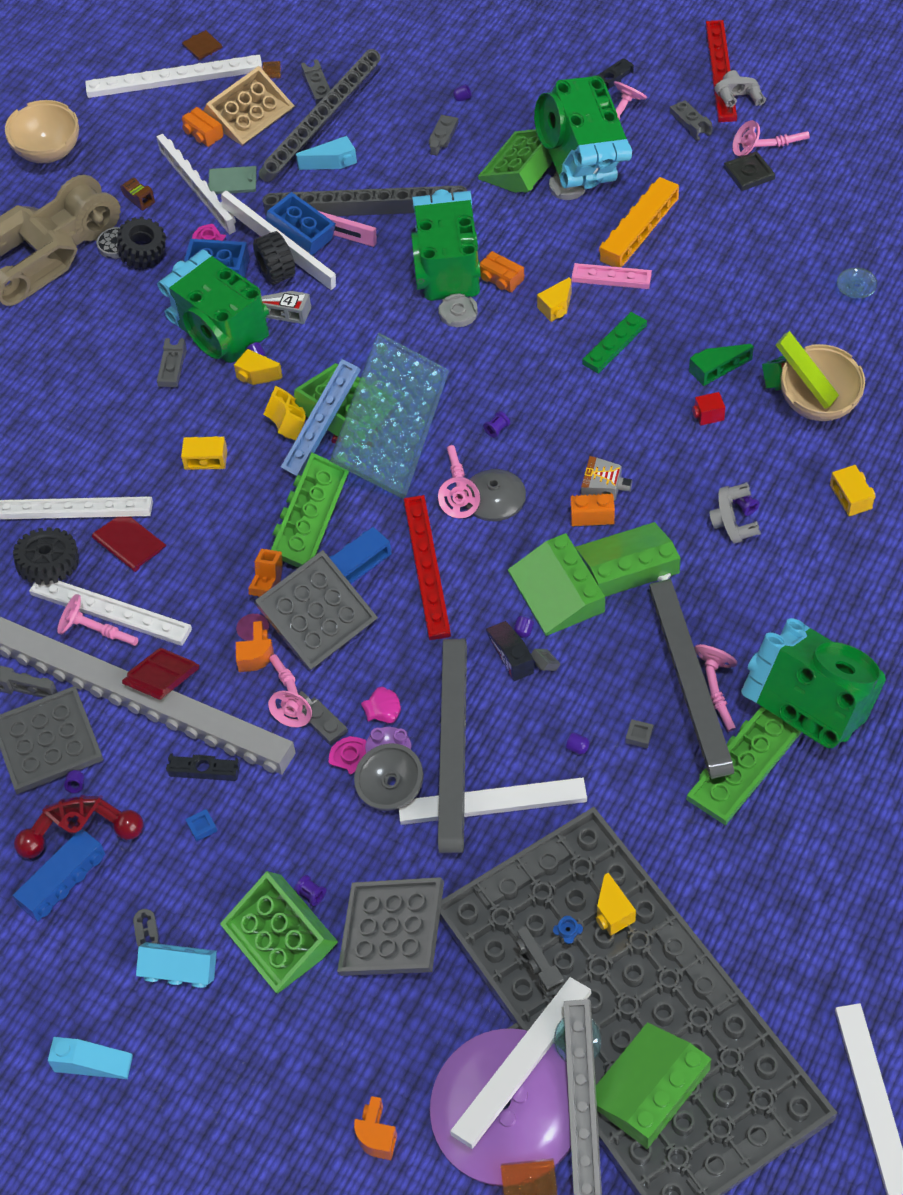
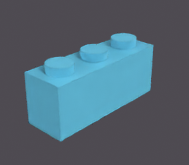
[136,942,217,987]

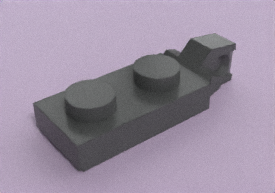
[429,115,459,156]
[298,691,348,745]

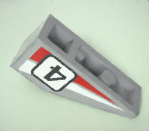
[262,291,311,324]

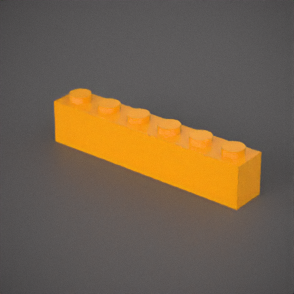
[599,177,679,267]

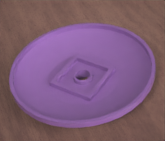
[430,1029,571,1186]

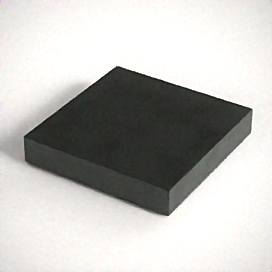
[724,151,775,191]

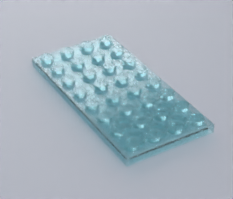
[329,333,449,499]

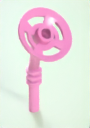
[614,81,647,120]
[733,120,810,157]
[438,445,480,518]
[57,594,138,646]
[694,644,737,732]
[268,654,312,727]

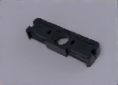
[596,58,634,90]
[166,753,240,781]

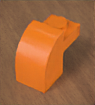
[248,548,282,597]
[236,621,274,672]
[354,1096,397,1160]

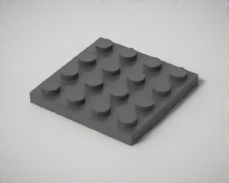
[254,550,378,672]
[0,686,104,794]
[337,877,444,976]

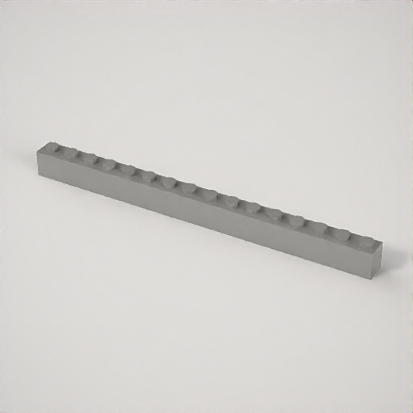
[0,617,296,775]

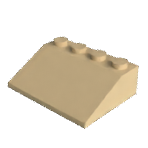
[204,66,295,146]

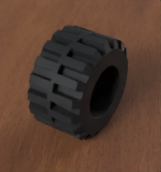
[117,217,166,269]
[253,231,295,285]

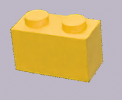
[181,436,227,470]
[830,465,875,516]

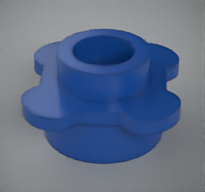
[553,916,583,944]

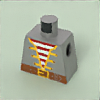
[581,456,632,501]

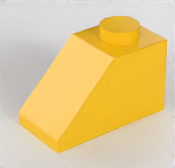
[537,278,572,322]
[234,349,283,385]
[596,873,636,936]

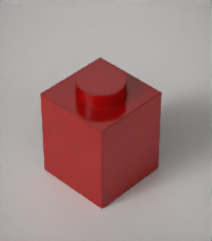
[692,392,725,426]

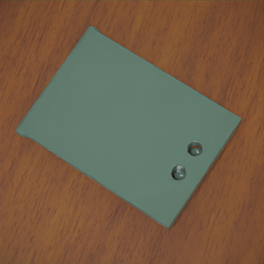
[208,166,257,194]

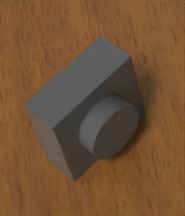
[531,649,561,671]
[625,719,654,748]

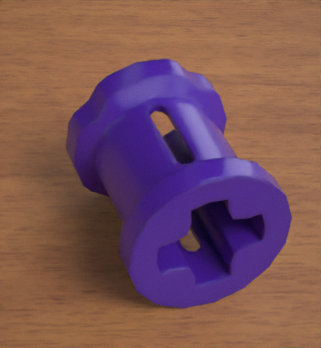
[483,411,510,438]
[733,495,760,516]
[294,875,326,906]

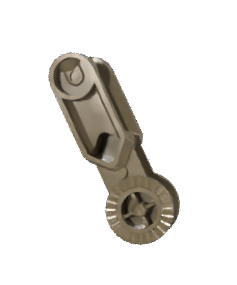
[0,175,121,306]

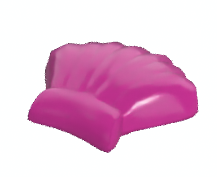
[192,224,226,241]
[361,687,401,723]
[328,736,366,775]

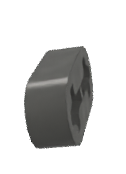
[133,909,160,948]

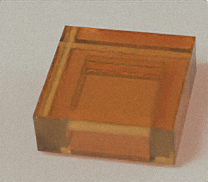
[263,61,281,78]

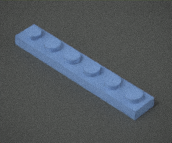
[281,359,361,476]

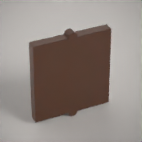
[182,30,223,60]

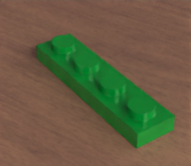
[582,312,647,374]

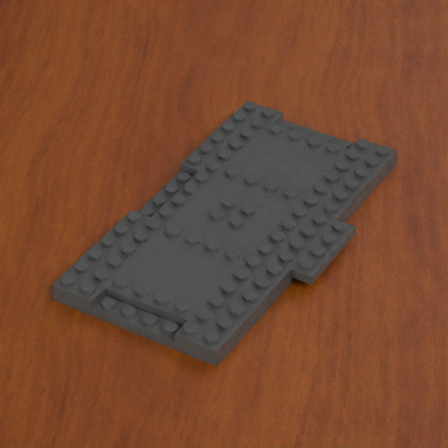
[439,807,837,1195]

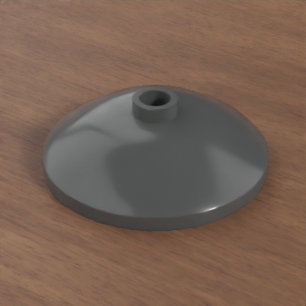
[465,469,526,522]
[354,743,424,811]

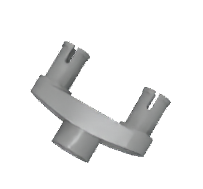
[714,70,766,107]
[709,482,761,544]

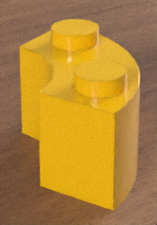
[263,386,306,441]

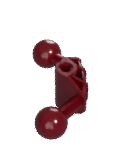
[14,795,143,859]

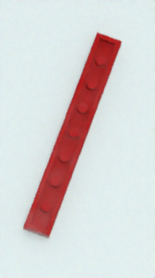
[706,20,737,122]
[404,495,451,641]

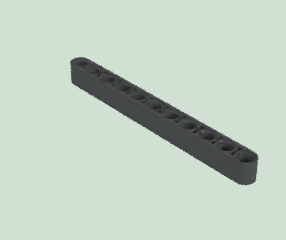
[259,49,381,182]
[262,186,467,216]
[649,579,734,779]
[438,638,467,853]

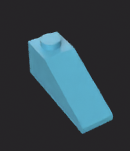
[296,136,357,170]
[48,1037,133,1079]

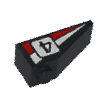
[486,621,534,681]

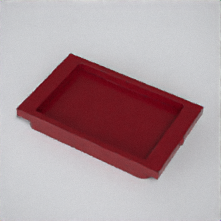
[122,648,200,700]

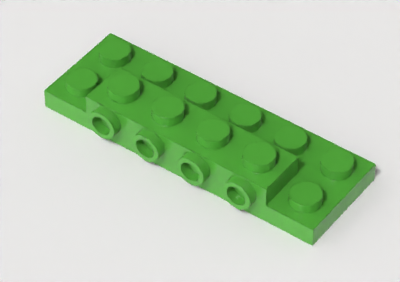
[271,452,350,568]
[686,706,802,826]

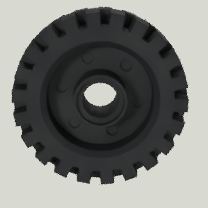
[13,527,79,585]

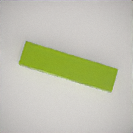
[775,331,839,409]

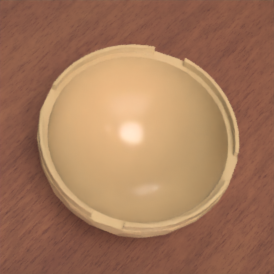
[5,100,79,164]
[781,344,865,421]

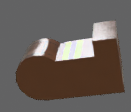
[120,177,155,211]

